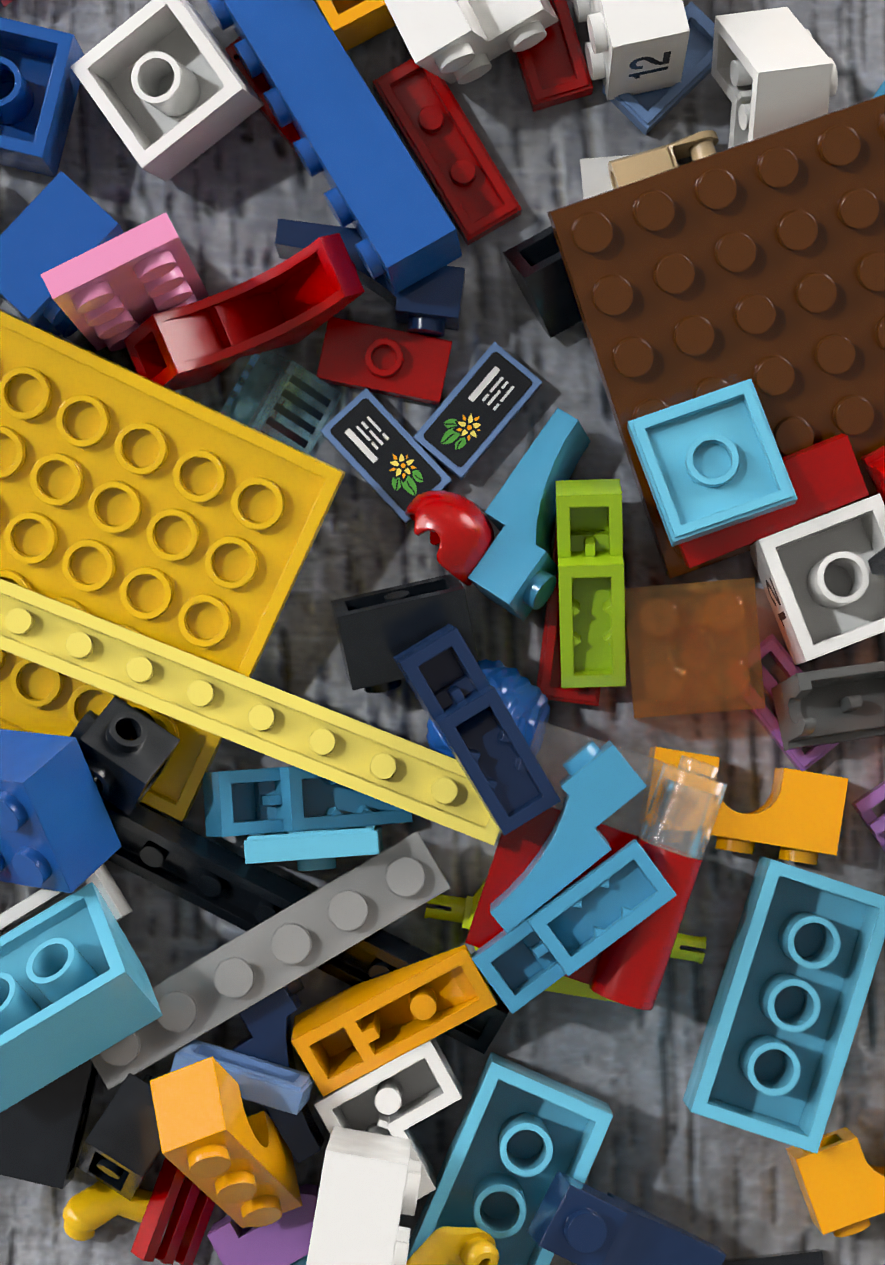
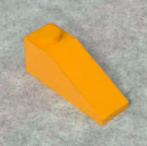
[291,945,497,1097]

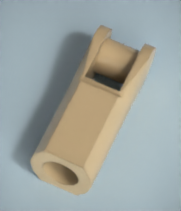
[608,130,719,189]

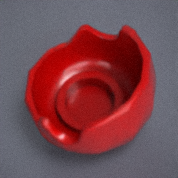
[405,490,494,586]

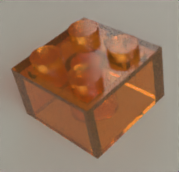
[625,578,765,719]

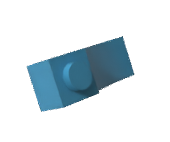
[468,407,591,621]
[490,740,647,933]
[203,766,413,837]
[471,839,677,1014]

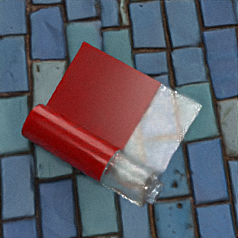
[465,720,728,1011]

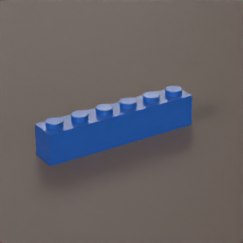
[206,0,462,294]

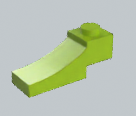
[555,479,626,688]

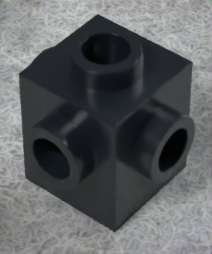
[70,695,180,816]

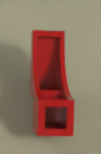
[124,233,365,391]

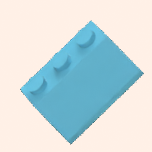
[0,882,163,1113]

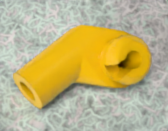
[62,1181,152,1241]
[406,1226,500,1265]

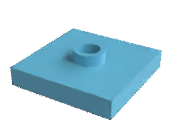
[627,379,798,547]
[244,825,383,871]

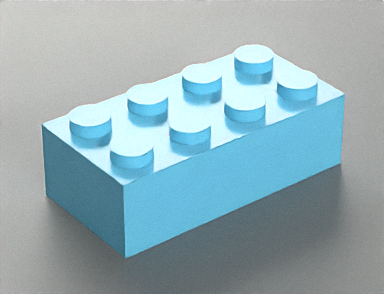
[683,856,885,1154]
[407,1052,613,1265]

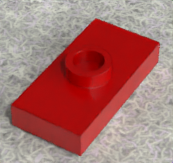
[316,317,452,406]

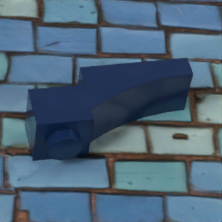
[275,219,465,337]
[393,624,561,836]
[232,977,324,1164]
[527,1171,727,1265]

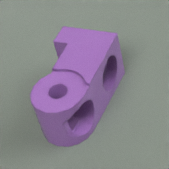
[207,1184,320,1265]

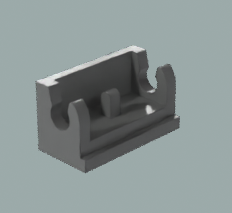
[771,661,885,751]

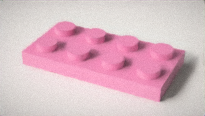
[40,212,209,351]

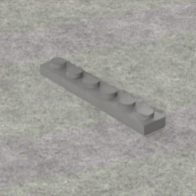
[91,831,451,1090]

